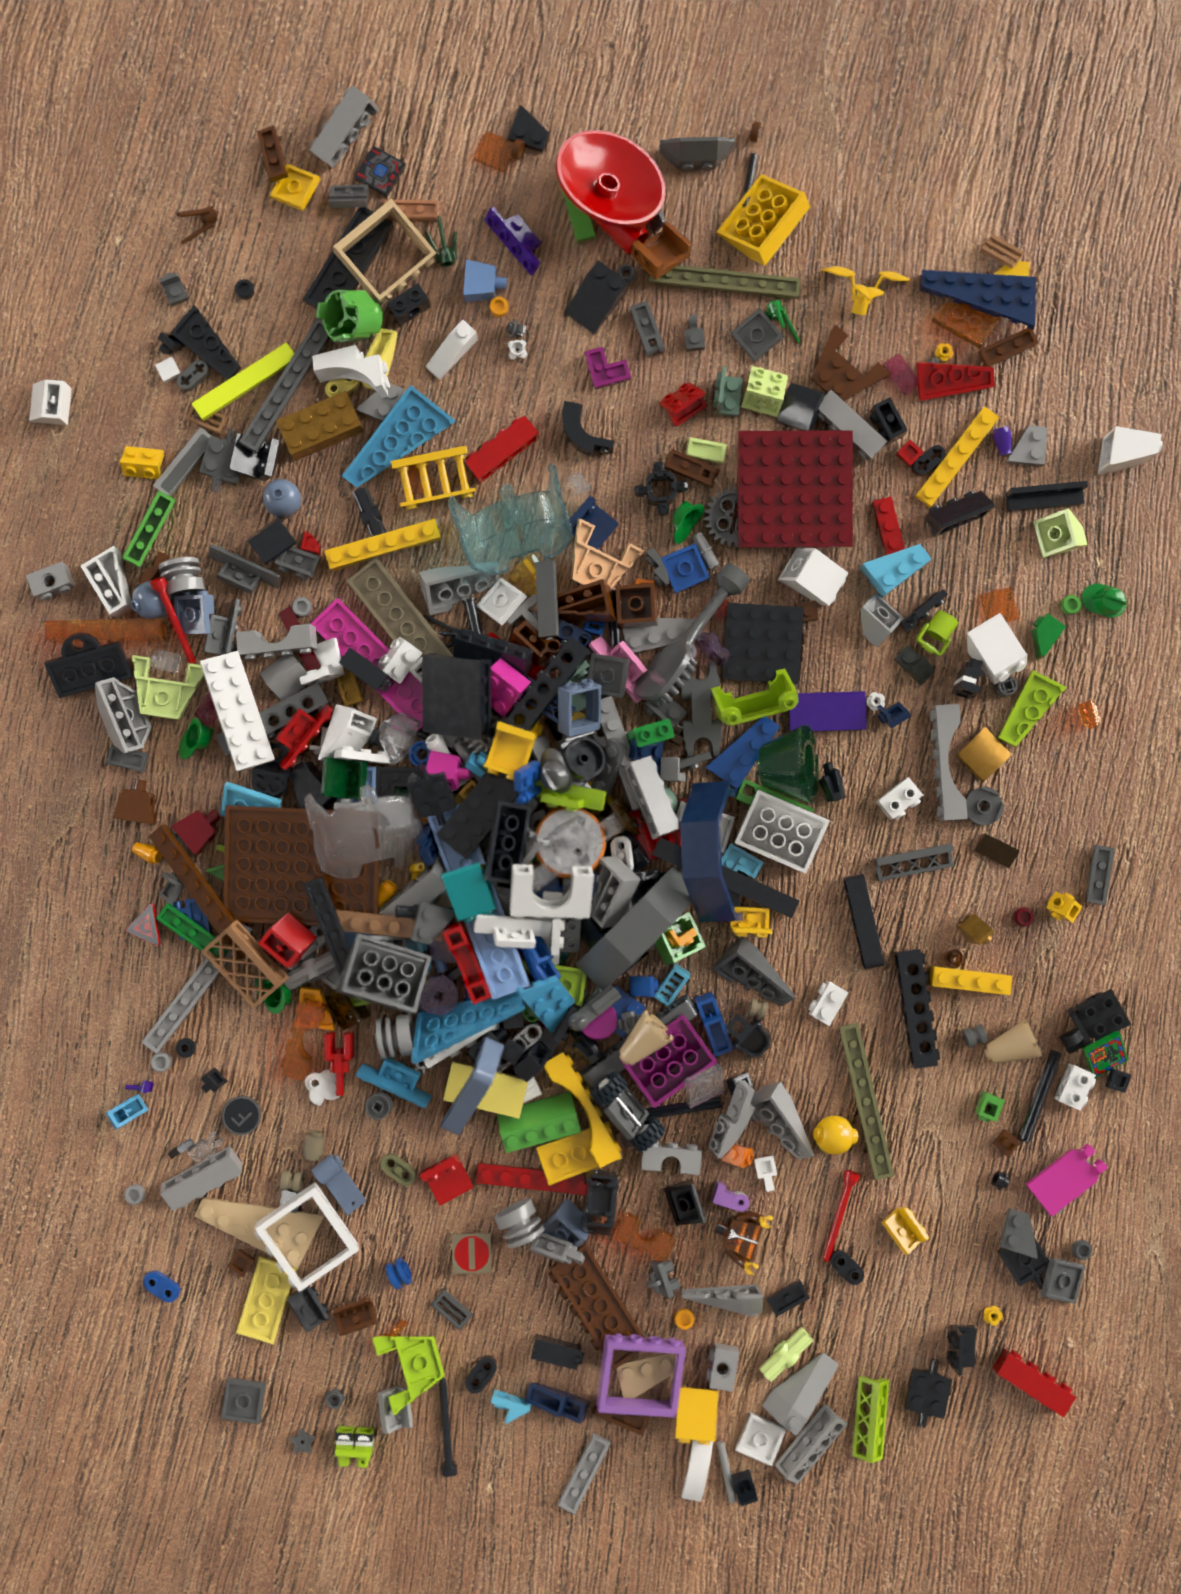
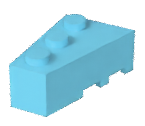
[859,544,932,598]

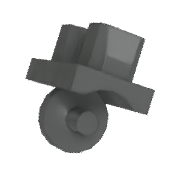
[646,1260,680,1298]

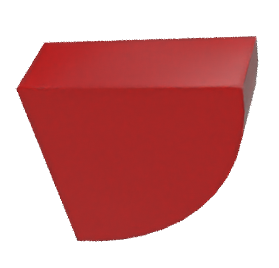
[300,531,320,555]

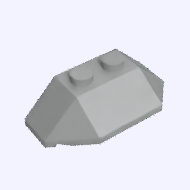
[95,677,151,754]

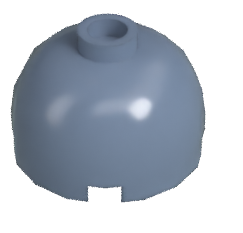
[262,479,302,518]
[131,580,167,620]

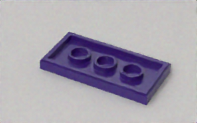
[789,691,867,732]

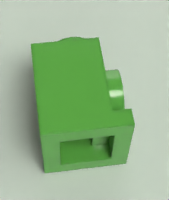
[975,1090,1005,1123]

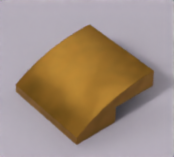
[956,727,1012,783]

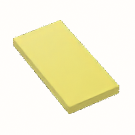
[443,1061,528,1119]
[236,1256,297,1344]

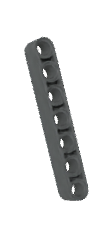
[579,995,698,1090]

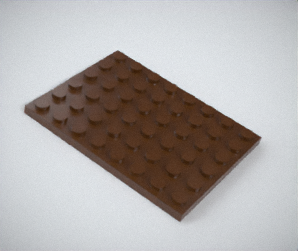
[223,805,381,926]

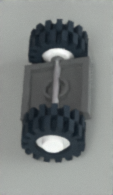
[590,1071,666,1152]

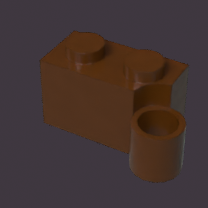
[510,620,561,667]

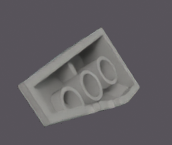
[681,1284,763,1316]

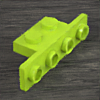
[537,781,606,811]

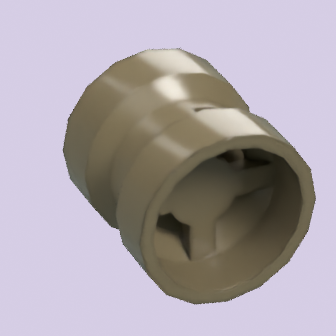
[280,1170,304,1192]

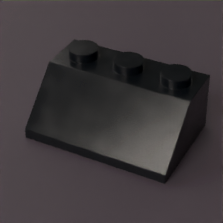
[925,490,995,537]

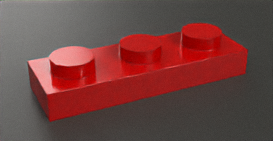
[872,496,905,556]

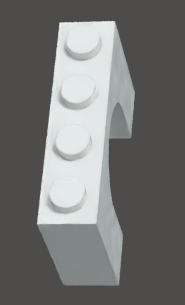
[509,864,594,919]

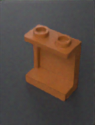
[631,221,691,280]

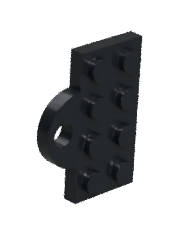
[44,632,134,698]

